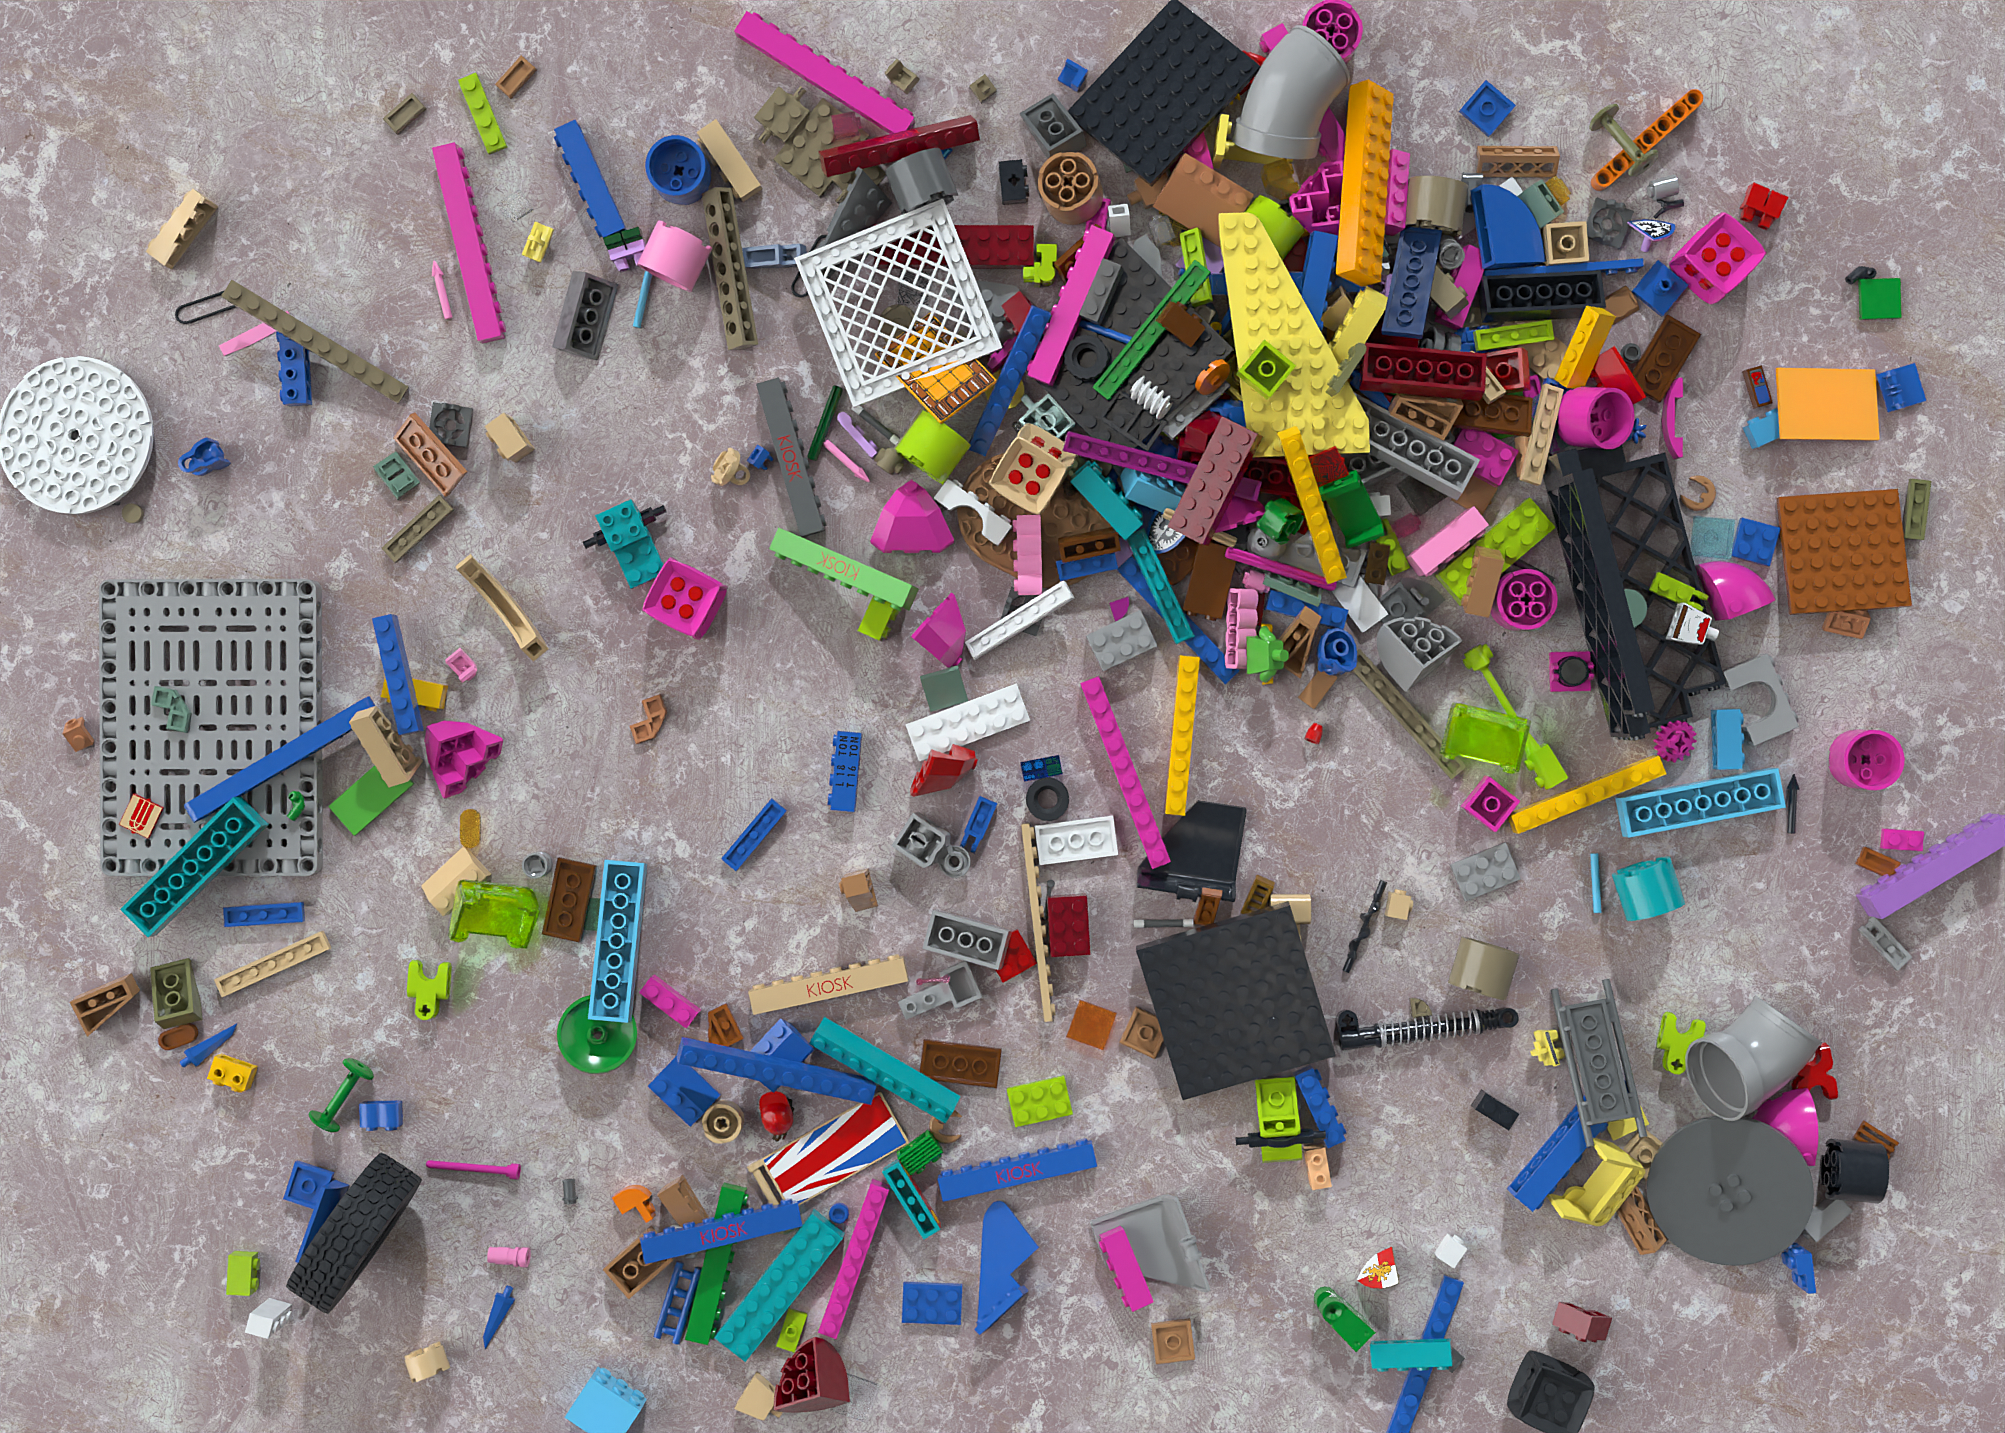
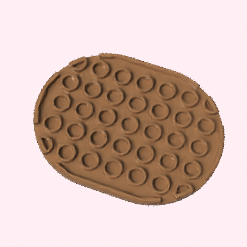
[957,453,1111,589]

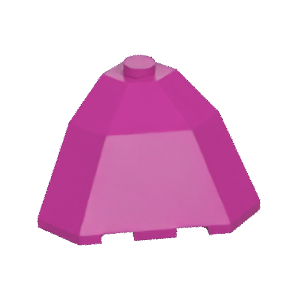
[1289,160,1344,240]
[870,479,954,553]
[1215,496,1266,533]
[911,592,966,668]
[424,721,503,799]

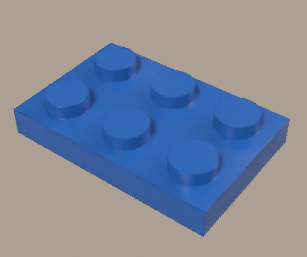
[902,1282,963,1325]

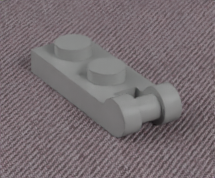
[1857,917,1912,971]

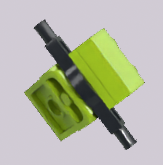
[1235,1077,1326,1163]

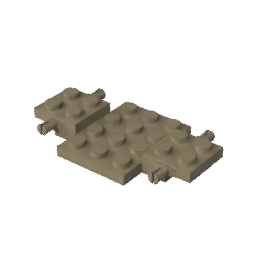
[754,86,886,204]

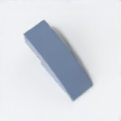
[742,243,807,268]

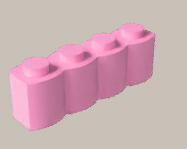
[1013,515,1042,596]
[1225,589,1258,669]

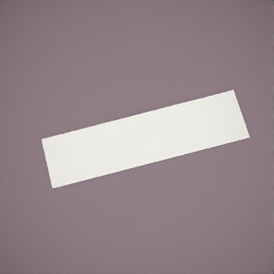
[1295,531,1388,633]

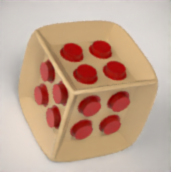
[989,423,1078,515]

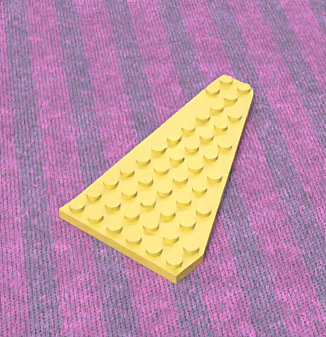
[1218,212,1370,458]

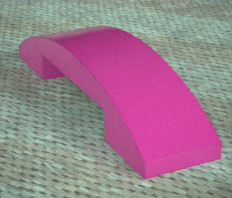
[1662,377,1683,459]

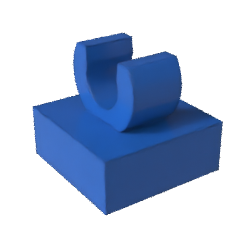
[747,444,773,470]

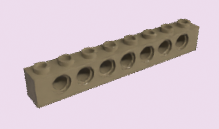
[701,187,758,350]

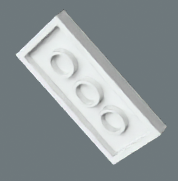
[1035,815,1118,865]

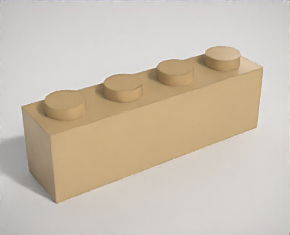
[697,119,762,202]

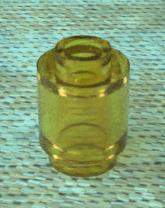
[1545,175,1572,206]

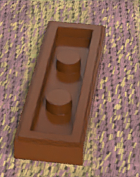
[1193,887,1222,925]

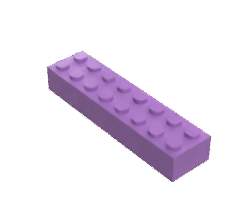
[1856,813,2005,919]

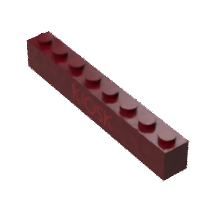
[818,115,980,177]

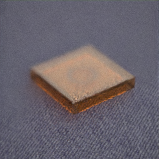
[1066,999,1117,1050]

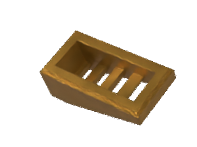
[1240,875,1275,914]

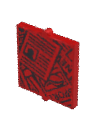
[1308,446,1349,487]

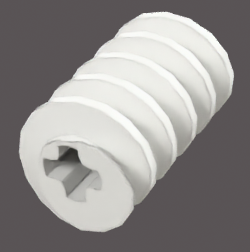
[1128,376,1173,420]

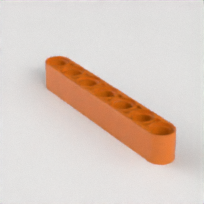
[1591,89,1704,191]

